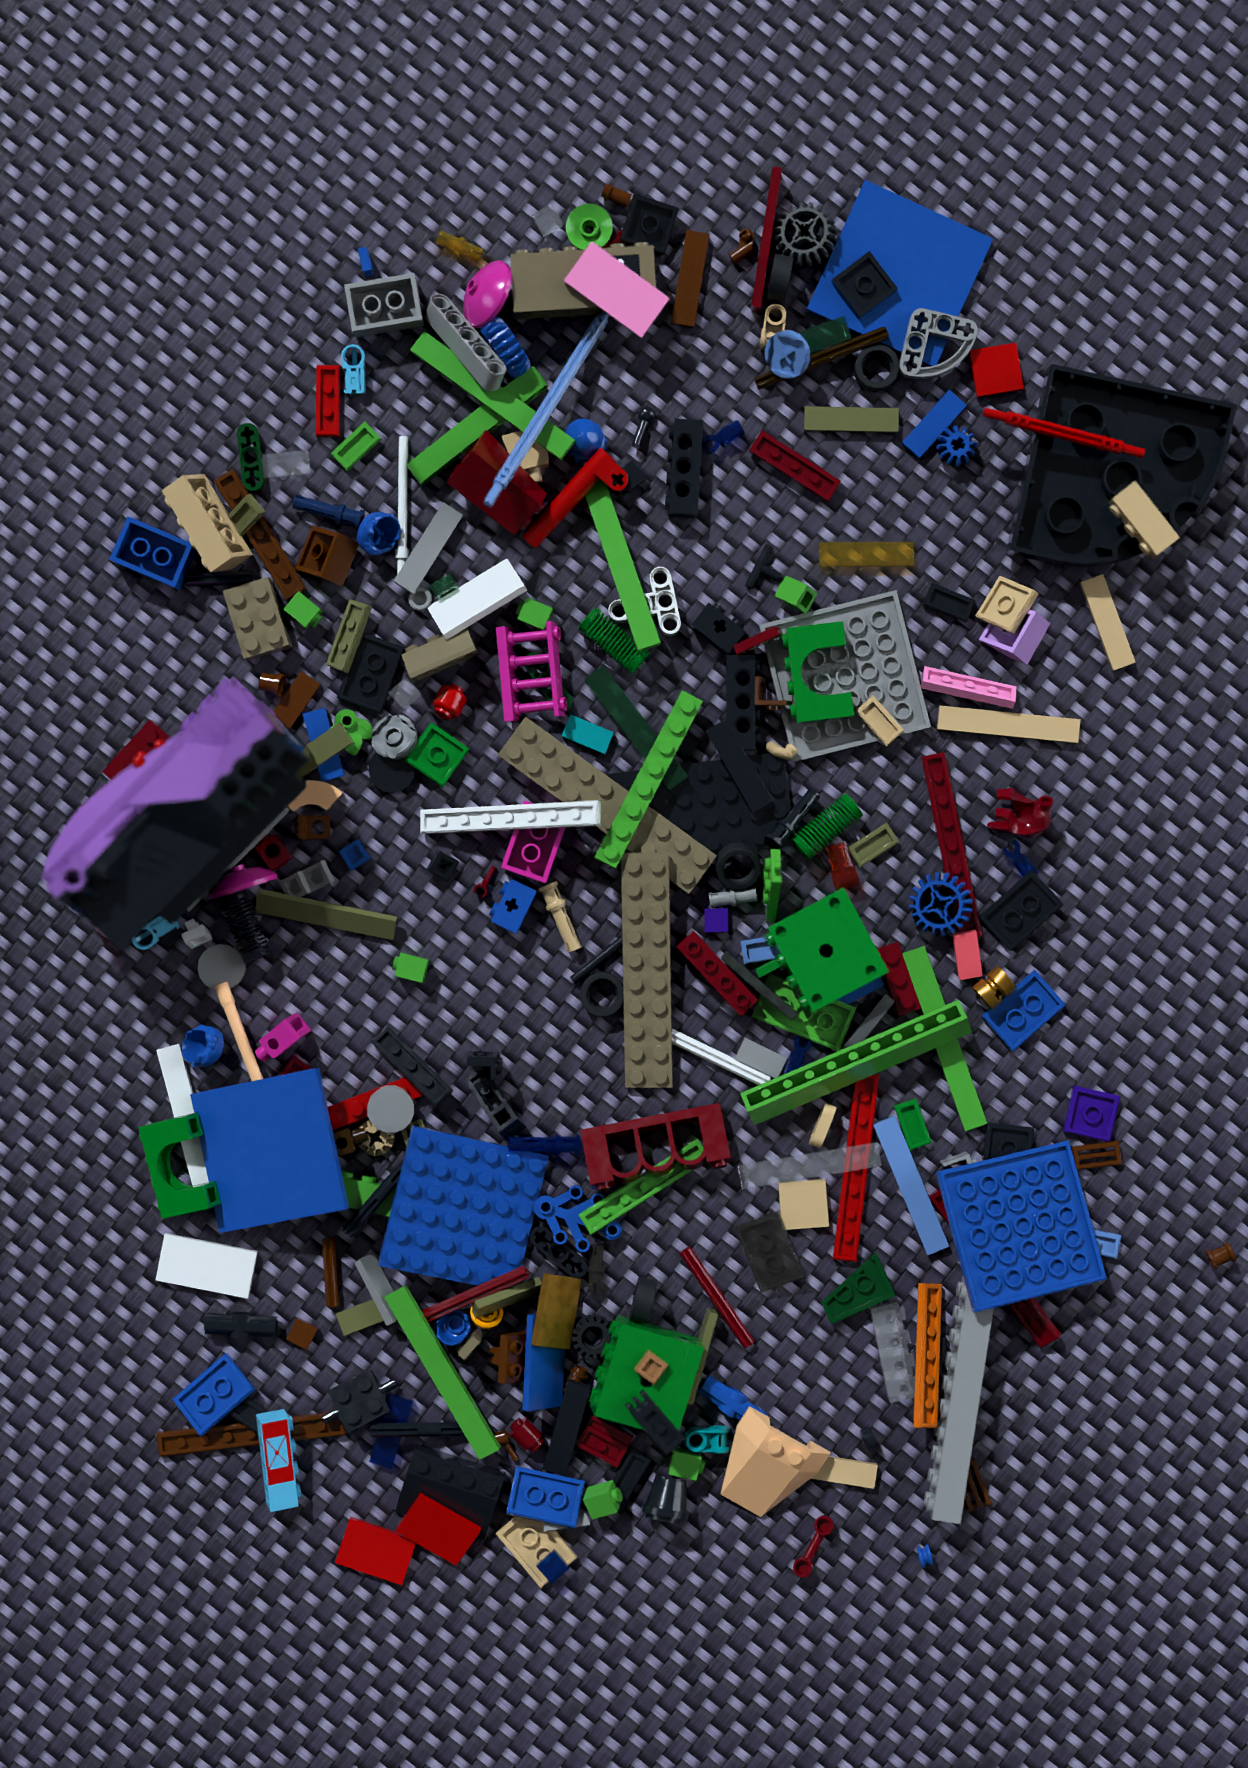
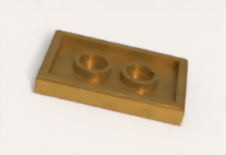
[531,1273,582,1350]

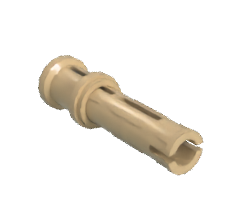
[538,881,582,953]

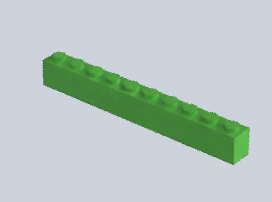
[740,1000,972,1125]

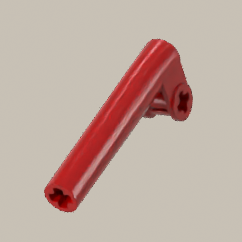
[522,447,629,548]

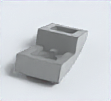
[279,860,334,897]

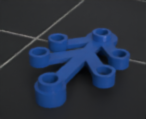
[534,1185,622,1253]

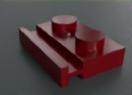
[576,1414,633,1467]

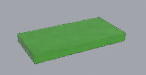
[751,973,856,1051]

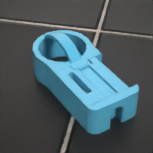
[341,344,366,394]
[132,914,179,950]

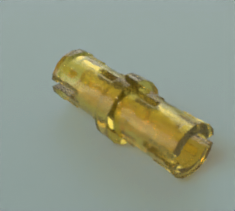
[435,230,485,263]

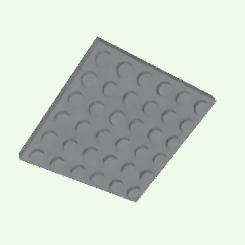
[759,590,931,762]

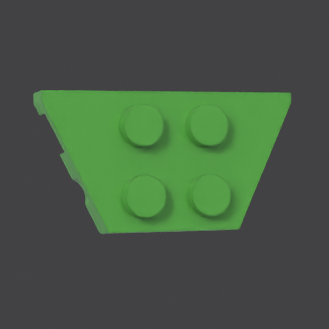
[763,849,781,923]

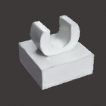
[181,919,213,949]

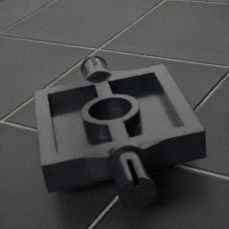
[321,1369,398,1434]

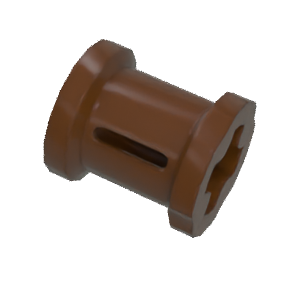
[1205,1242,1236,1270]

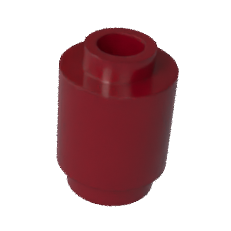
[509,1417,544,1453]

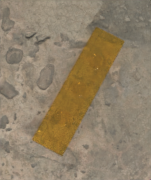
[819,542,914,567]

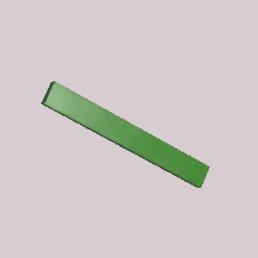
[410,331,575,460]
[585,479,661,652]
[902,946,987,1131]
[384,1285,501,1460]

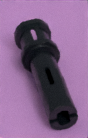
[764,789,820,851]

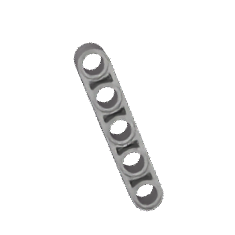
[425,294,506,391]

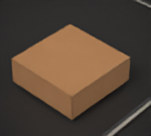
[634,1350,668,1384]

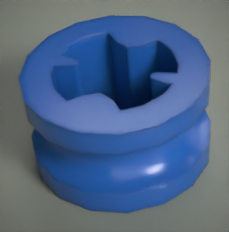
[916,1544,933,1568]

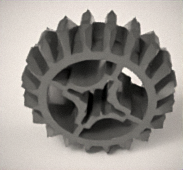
[774,202,838,267]

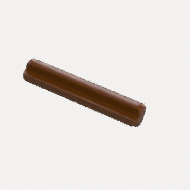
[322,1237,339,1308]

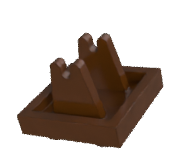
[488,1331,526,1384]

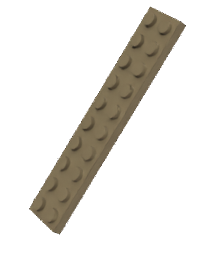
[498,717,717,894]
[621,852,673,1088]

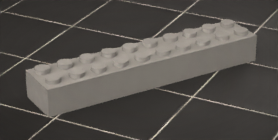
[924,1276,994,1524]

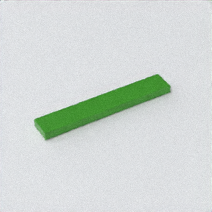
[578,1139,704,1235]

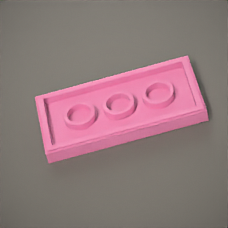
[564,242,670,339]

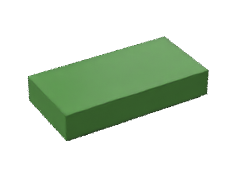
[331,421,382,471]

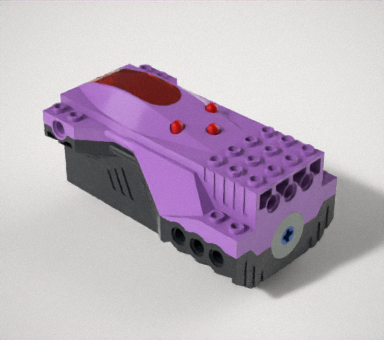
[41,676,309,951]

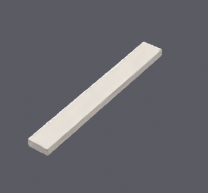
[420,801,601,834]

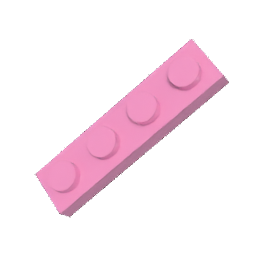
[921,666,1016,709]

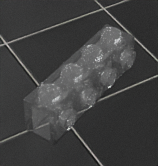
[869,1301,916,1403]

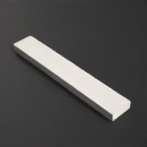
[156,1044,209,1185]

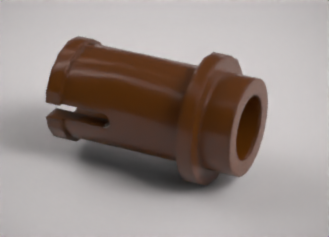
[601,183,632,208]
[563,1365,588,1392]

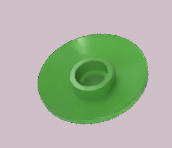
[566,204,613,250]

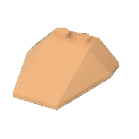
[721,1406,830,1517]

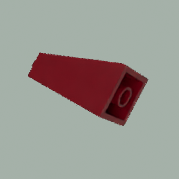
[447,430,547,535]

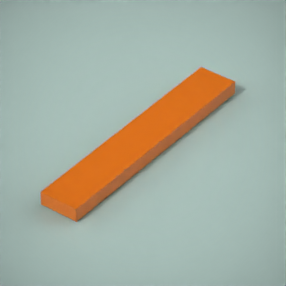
[914,1283,942,1428]

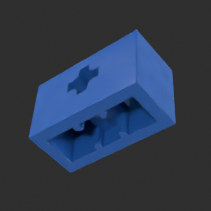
[489,879,538,934]

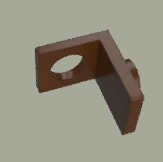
[755,676,792,710]
[295,815,330,839]

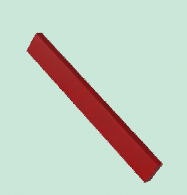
[832,1074,879,1262]

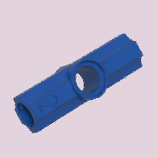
[698,1374,768,1420]

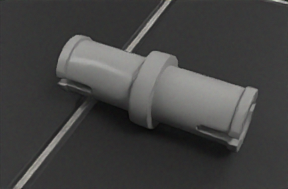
[709,887,758,908]

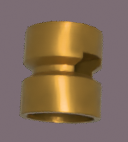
[972,966,1017,1010]

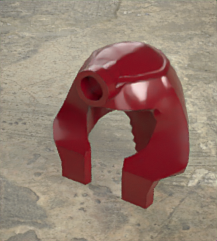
[987,788,1053,838]

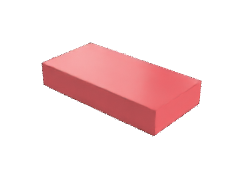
[952,929,983,980]

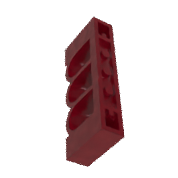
[580,1103,731,1191]

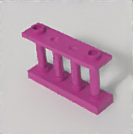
[496,621,567,723]

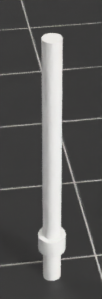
[395,436,409,575]

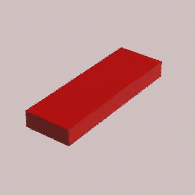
[315,365,341,437]

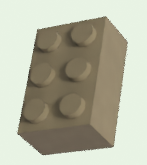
[223,577,293,661]

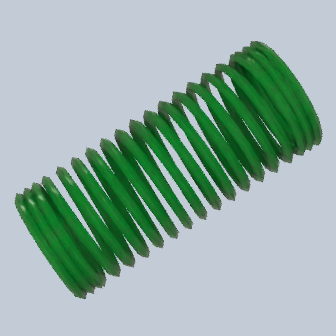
[578,607,650,674]
[791,793,863,860]

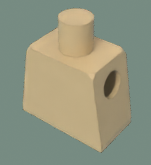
[502,431,549,484]

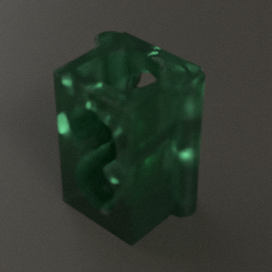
[429,573,458,600]

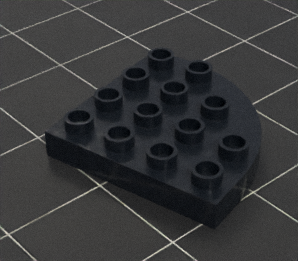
[1006,364,1237,567]

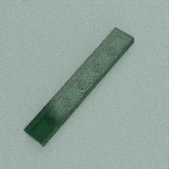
[584,666,688,792]

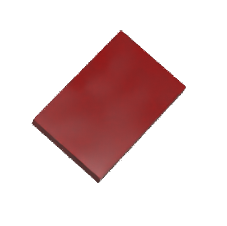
[396,1493,481,1566]
[335,1517,416,1585]

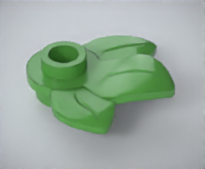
[329,709,373,756]

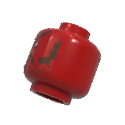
[432,684,467,720]

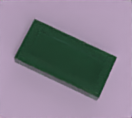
[799,316,852,354]

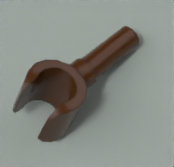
[495,1430,518,1461]

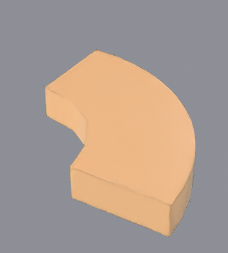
[288,780,343,812]

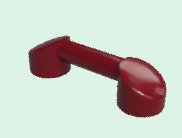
[793,1515,834,1578]

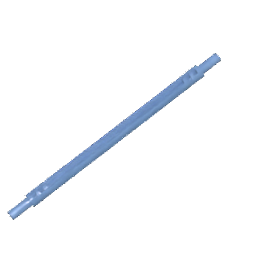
[483,312,610,507]

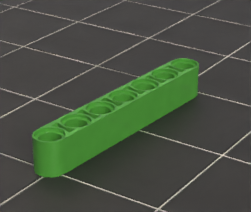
[407,366,548,485]

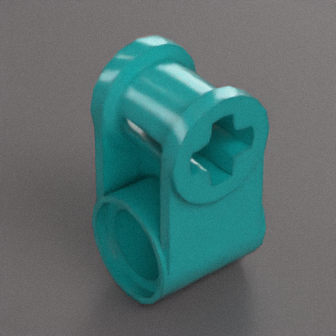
[684,1425,730,1453]

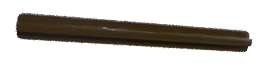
[754,327,889,389]

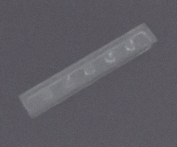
[738,1142,882,1189]

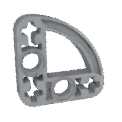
[899,308,978,379]

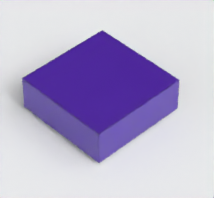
[704,908,728,932]

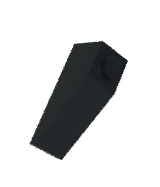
[464,1070,527,1141]

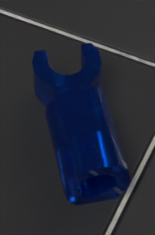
[702,420,745,454]
[1001,840,1038,877]
[783,1036,811,1074]

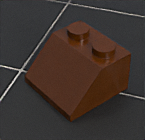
[295,526,359,586]

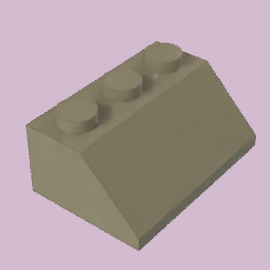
[401,628,479,682]

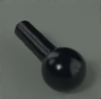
[631,406,656,448]

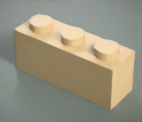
[1108,481,1180,559]

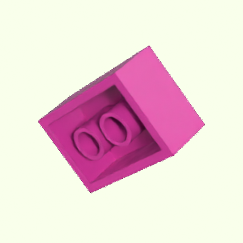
[501,800,566,883]

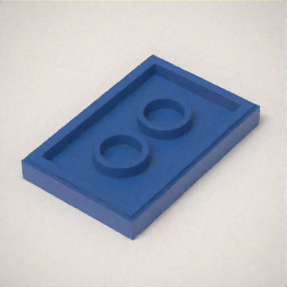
[981,969,1066,1051]
[172,1353,256,1436]
[506,1466,585,1529]

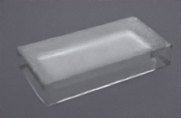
[261,450,311,479]

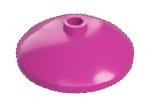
[463,260,512,328]
[208,864,278,899]

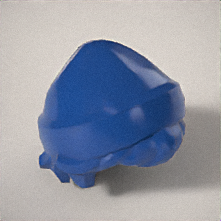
[565,419,607,463]
[357,512,401,556]
[181,1025,224,1068]

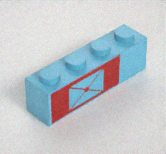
[256,1409,301,1512]

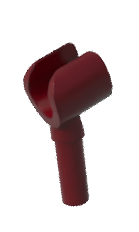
[473,866,497,898]

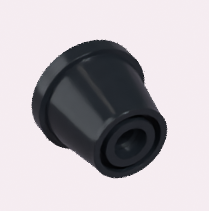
[641,1475,689,1524]

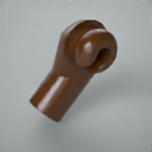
[729,229,755,264]

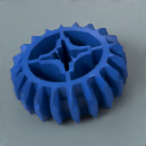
[480,316,531,378]
[909,872,973,936]

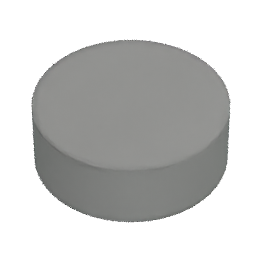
[408,587,432,611]

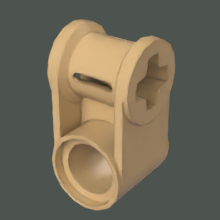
[759,304,786,350]

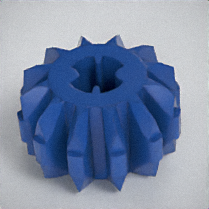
[936,425,977,467]

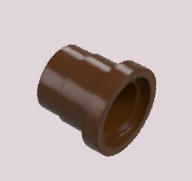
[259,673,286,697]

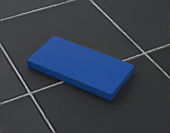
[522,1314,565,1411]

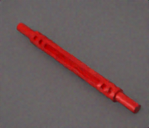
[982,407,1145,458]

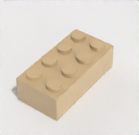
[162,474,253,572]

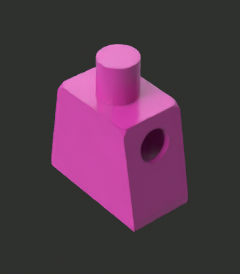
[255,1012,312,1062]

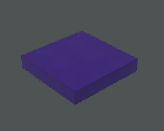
[1063,1085,1120,1142]

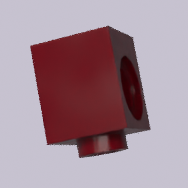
[255,833,293,871]

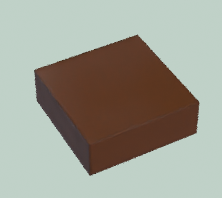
[286,1317,318,1350]

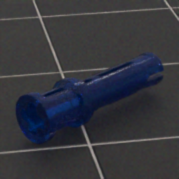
[507,1134,580,1155]

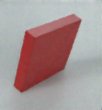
[969,343,1024,398]

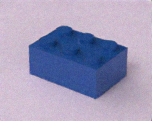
[109,516,197,591]

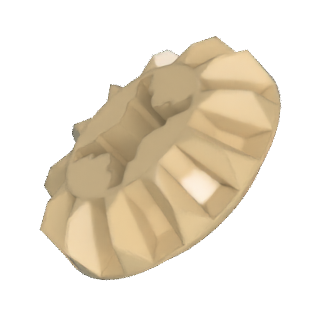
[359,1120,395,1156]

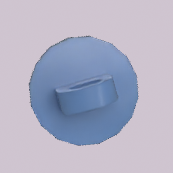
[765,330,810,379]

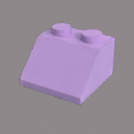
[979,609,1050,664]

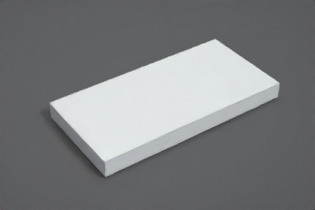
[428,559,527,640]
[156,1233,258,1299]

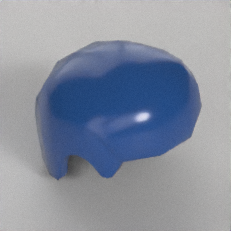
[436,1309,472,1346]

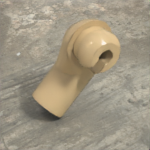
[766,741,798,760]

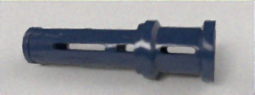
[292,494,365,530]

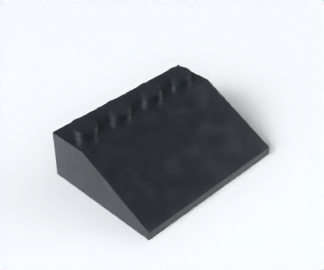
[395,1444,506,1540]

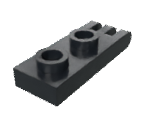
[625,1389,685,1454]

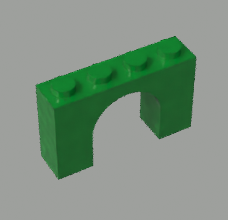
[781,621,854,724]
[138,1112,221,1219]

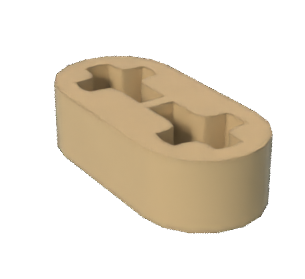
[809,1103,836,1149]

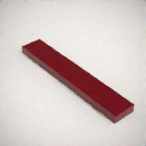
[751,166,782,313]

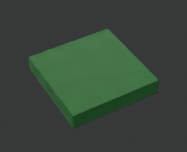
[404,722,469,788]

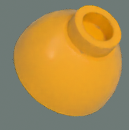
[470,1303,503,1329]

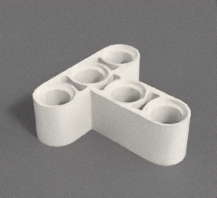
[608,567,681,636]

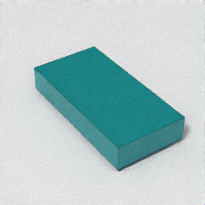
[562,714,614,754]

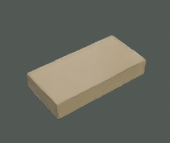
[855,695,905,746]

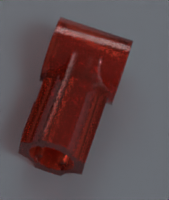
[826,841,859,891]

